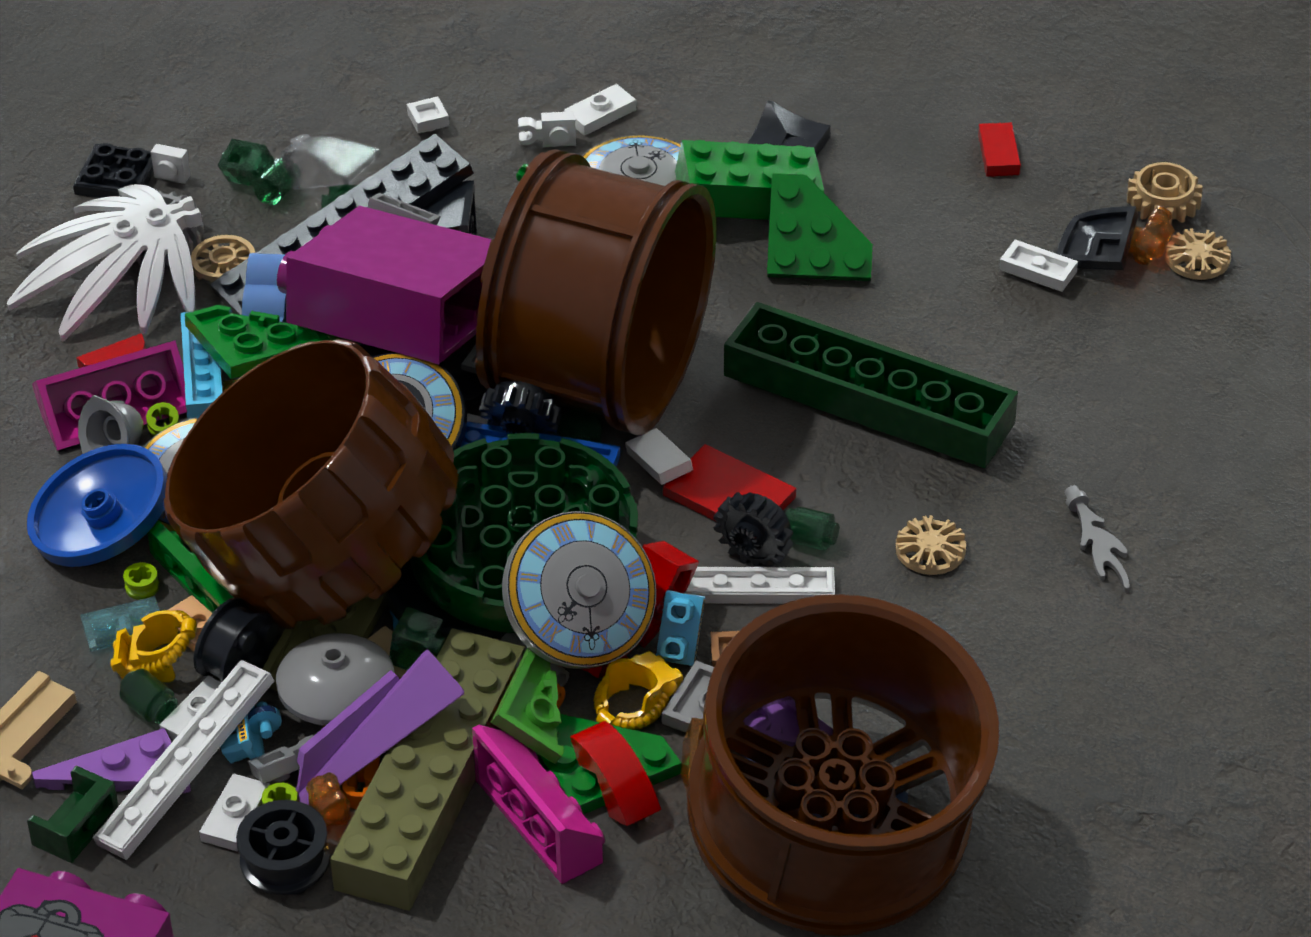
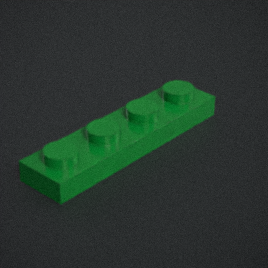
[147,521,234,613]

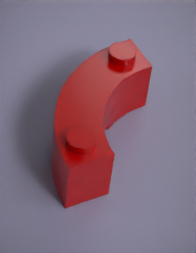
[584,541,699,678]

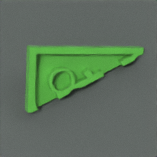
[491,647,564,764]

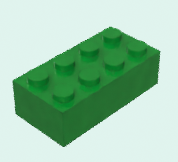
[675,140,824,220]

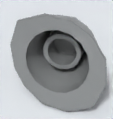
[78,395,143,454]

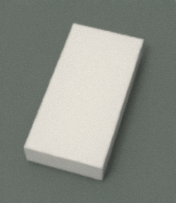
[625,428,693,485]

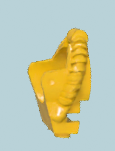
[111,610,197,682]
[594,651,683,730]

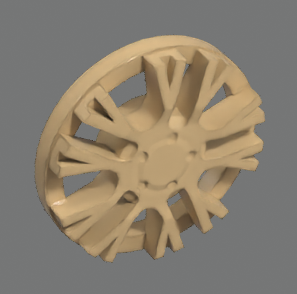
[1165,228,1231,280]
[191,235,255,283]
[895,515,966,575]

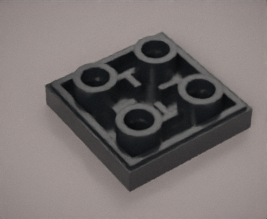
[73,143,154,198]

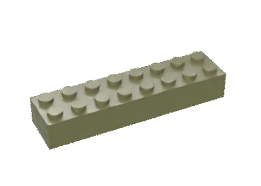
[330,628,525,911]

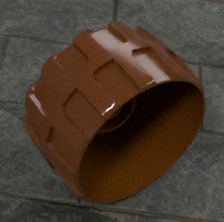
[164,339,458,629]

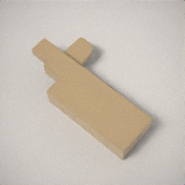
[0,671,77,789]

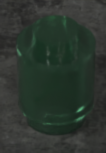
[252,157,300,205]
[785,506,840,551]
[119,669,178,724]

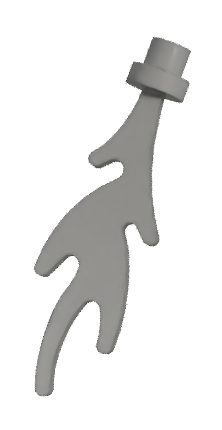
[1064,485,1130,593]

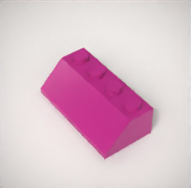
[32,341,187,451]
[472,725,605,884]

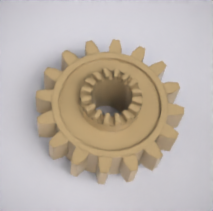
[1127,162,1203,225]

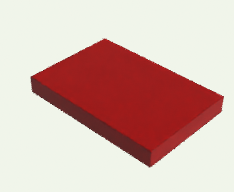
[663,444,796,522]

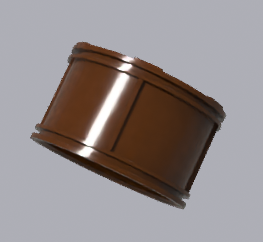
[475,149,717,435]
[687,594,999,936]

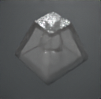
[280,134,381,190]

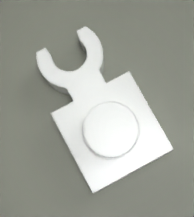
[518,111,576,147]

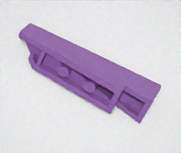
[295,649,465,806]

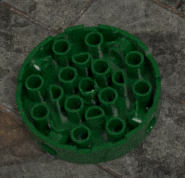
[410,433,638,633]

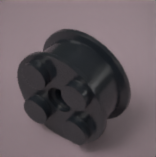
[193,597,279,683]
[236,800,330,895]

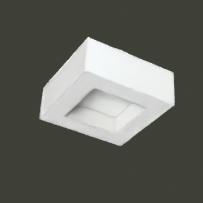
[407,96,449,134]
[151,144,191,184]

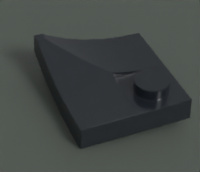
[747,100,831,157]
[1056,206,1139,270]

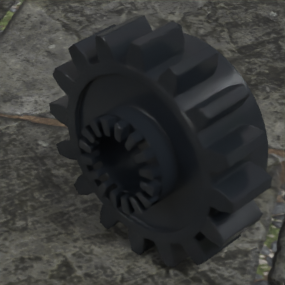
[479,381,562,435]
[713,492,794,567]

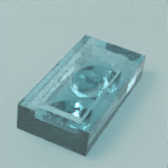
[80,596,160,652]

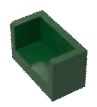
[27,766,118,863]

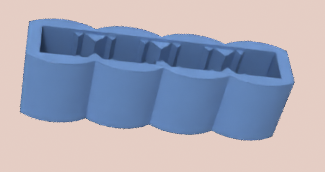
[233,253,286,382]

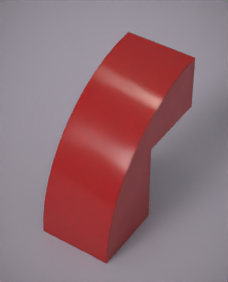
[570,721,661,826]

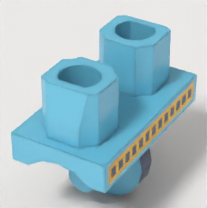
[656,590,706,666]
[221,702,282,764]

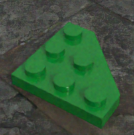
[767,173,873,281]
[185,305,330,379]
[535,714,682,815]

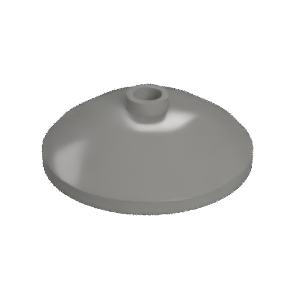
[276,633,394,725]

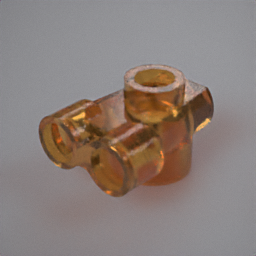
[1129,206,1175,265]
[306,772,351,828]

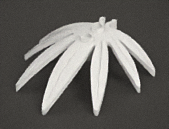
[7,184,203,342]

